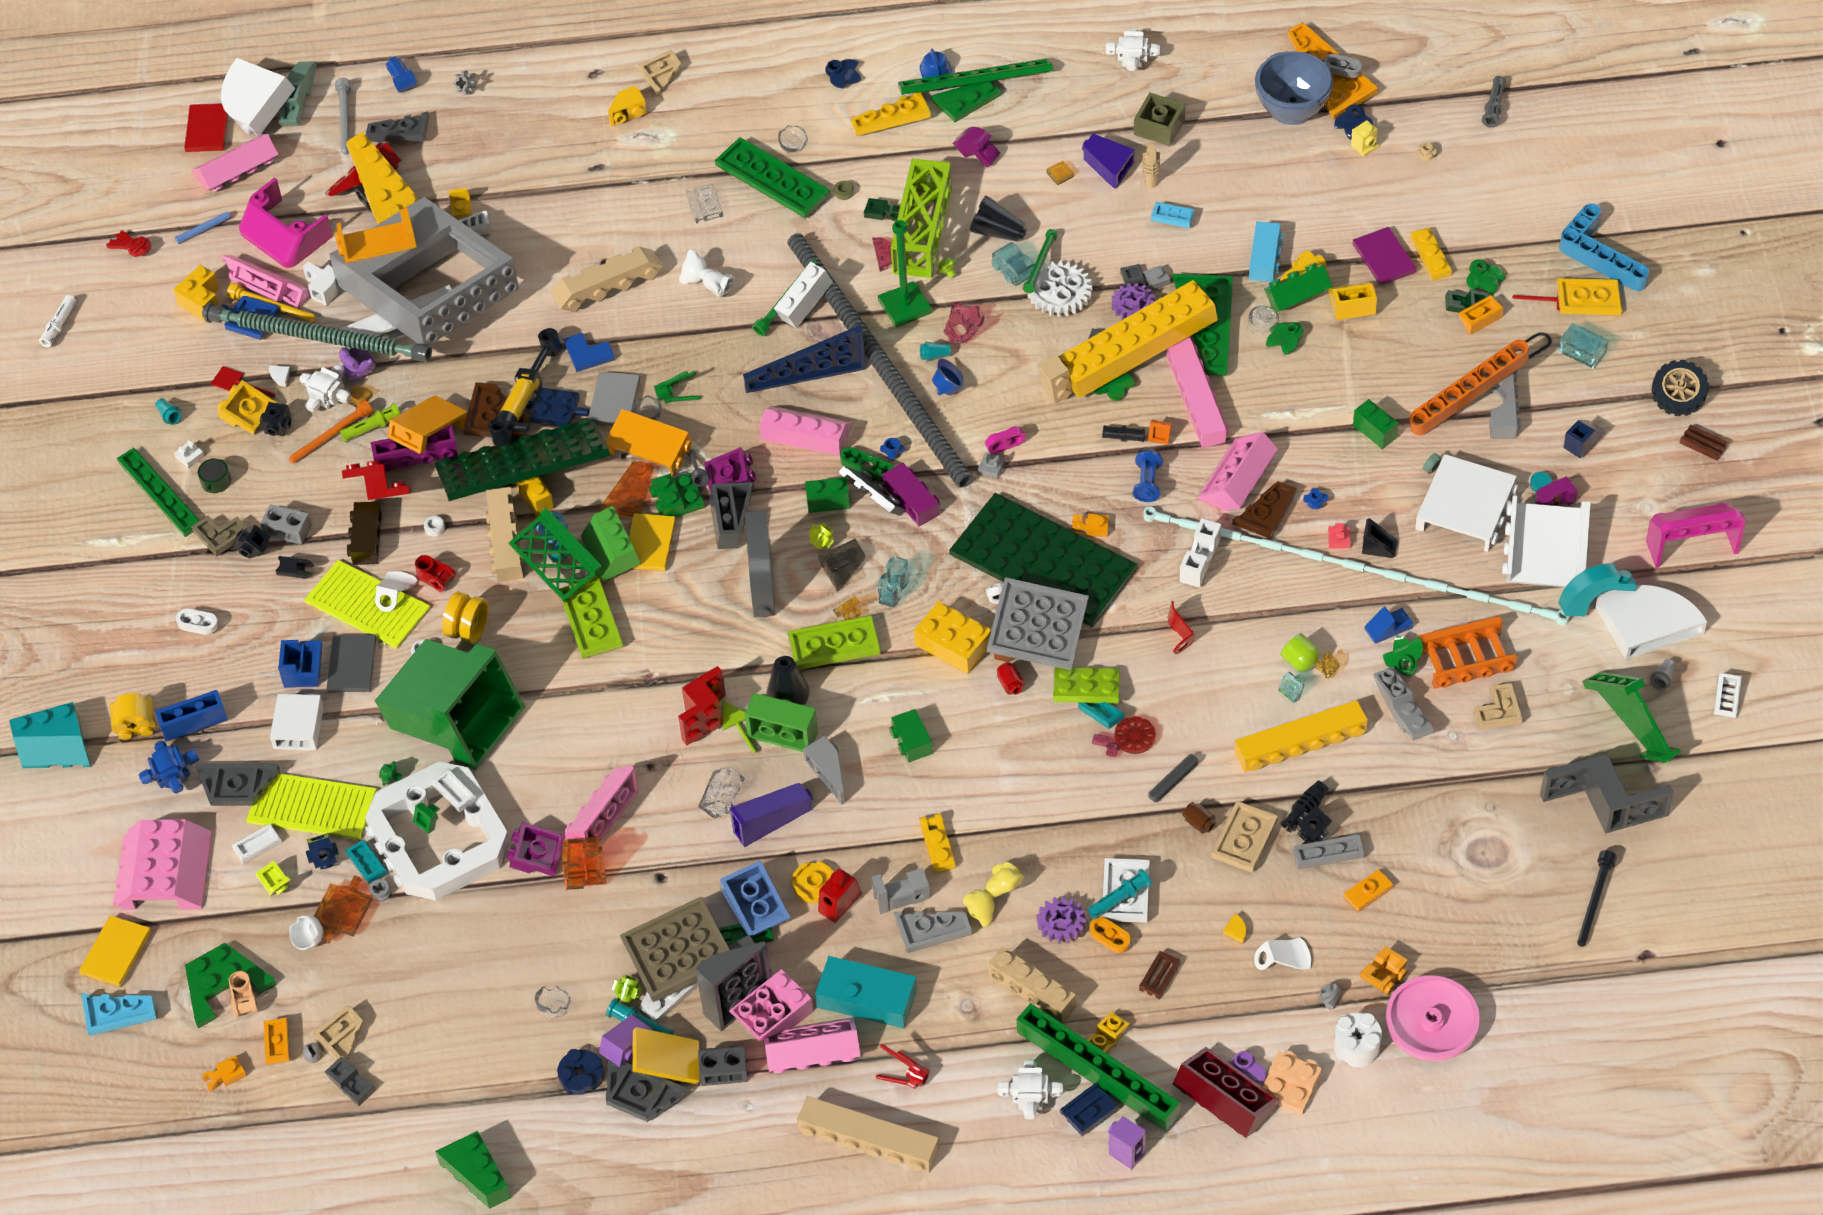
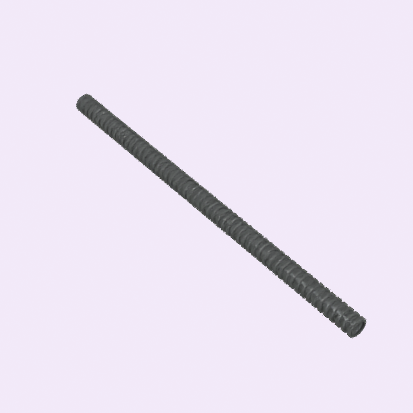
[787,233,973,488]

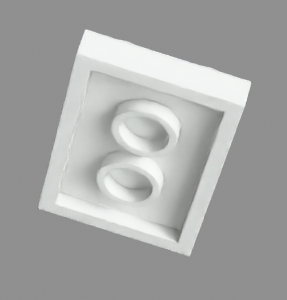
[1102,858,1150,923]

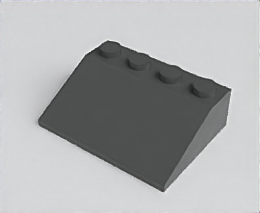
[696,941,771,1032]

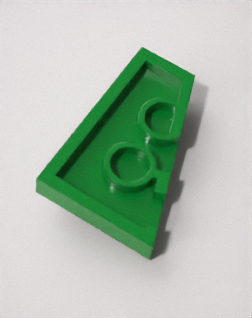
[931,81,1001,122]

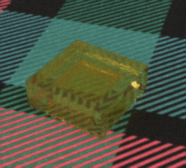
[1047,161,1074,185]
[348,384,373,407]

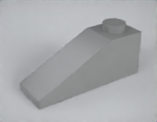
[803,735,845,805]

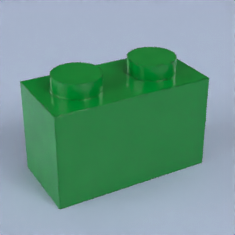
[1353,399,1399,449]
[805,477,850,513]
[889,709,933,763]

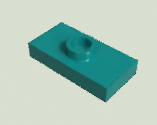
[1078,702,1124,729]
[345,839,387,885]

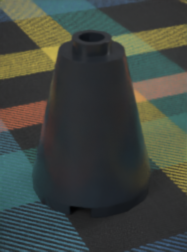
[970,195,1027,242]
[766,656,809,705]

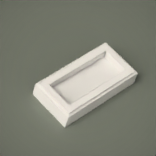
[432,769,477,813]
[232,824,282,864]

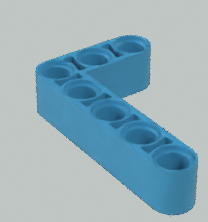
[1559,203,1649,291]

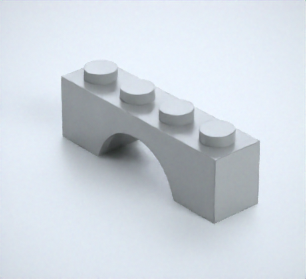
[1486,363,1521,439]

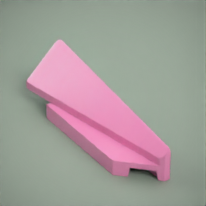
[222,255,311,309]

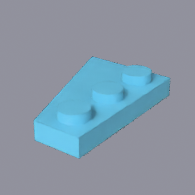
[81,993,157,1036]

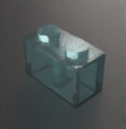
[1558,323,1608,369]

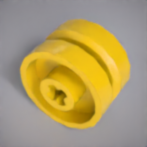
[442,591,489,644]

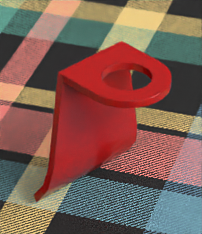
[1167,601,1195,654]

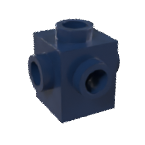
[305,833,339,870]

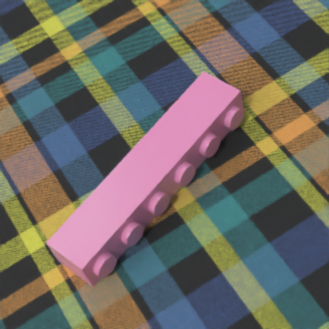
[1166,337,1229,448]

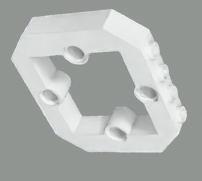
[365,761,510,901]

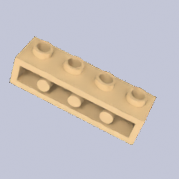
[989,947,1076,1024]

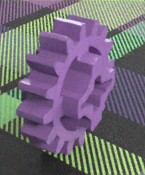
[1112,283,1155,320]
[1037,896,1086,944]

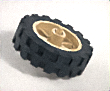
[1651,360,1709,416]

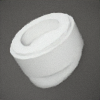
[985,582,1004,604]

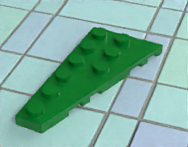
[1172,273,1233,376]

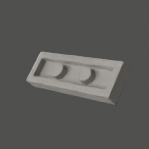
[1293,834,1364,869]

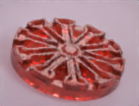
[1114,716,1156,754]

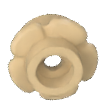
[1417,143,1437,161]

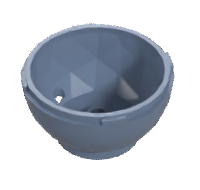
[1255,51,1333,125]

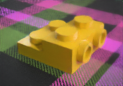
[217,380,276,435]

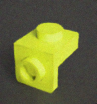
[255,861,291,896]

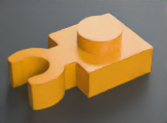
[202,1055,246,1091]

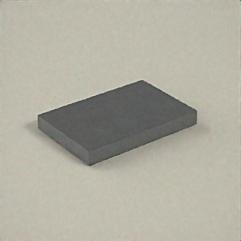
[327,635,376,692]

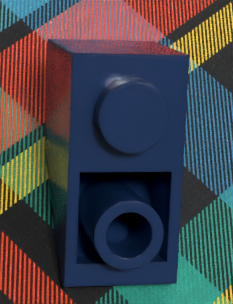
[1563,420,1605,458]

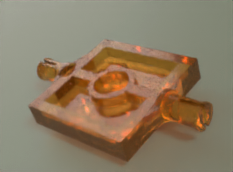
[314,876,372,943]

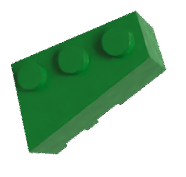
[435,1130,511,1209]

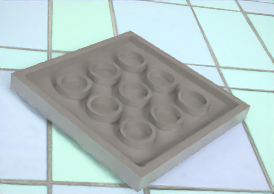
[986,577,1089,670]

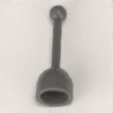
[687,449,709,486]

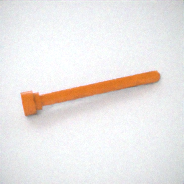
[289,400,374,463]

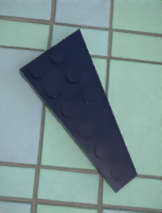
[743,325,866,393]

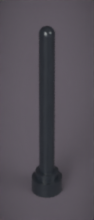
[1577,850,1617,947]

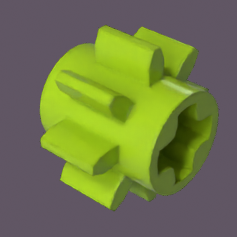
[612,975,642,1003]

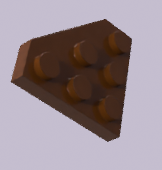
[464,382,529,439]

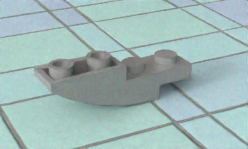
[1373,667,1433,740]

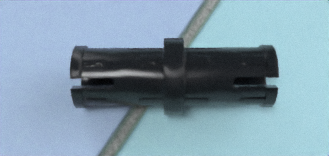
[1102,425,1145,442]

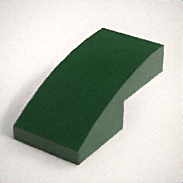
[1445,289,1489,313]

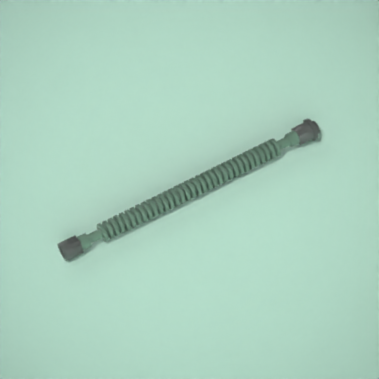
[202,303,432,362]

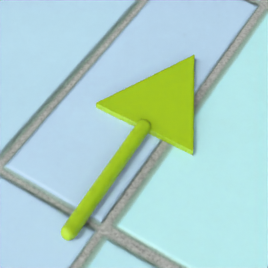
[723,700,756,753]

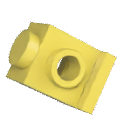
[1351,120,1379,157]

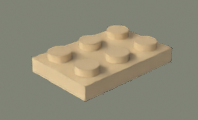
[1211,801,1278,873]

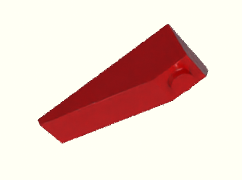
[325,142,402,196]

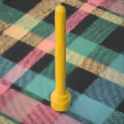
[227,282,316,322]

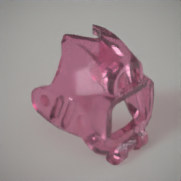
[943,301,985,343]

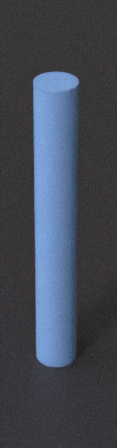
[175,211,231,244]

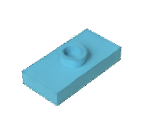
[1151,202,1195,228]

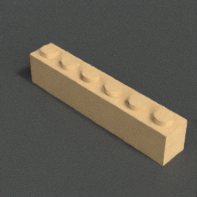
[797,1096,939,1172]

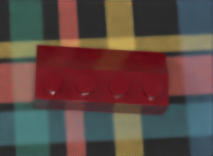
[1172,1047,1280,1138]

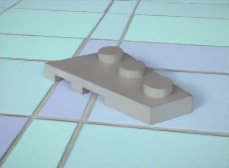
[894,912,972,953]

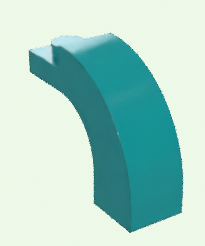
[1558,563,1637,617]

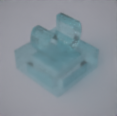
[1278,671,1306,703]

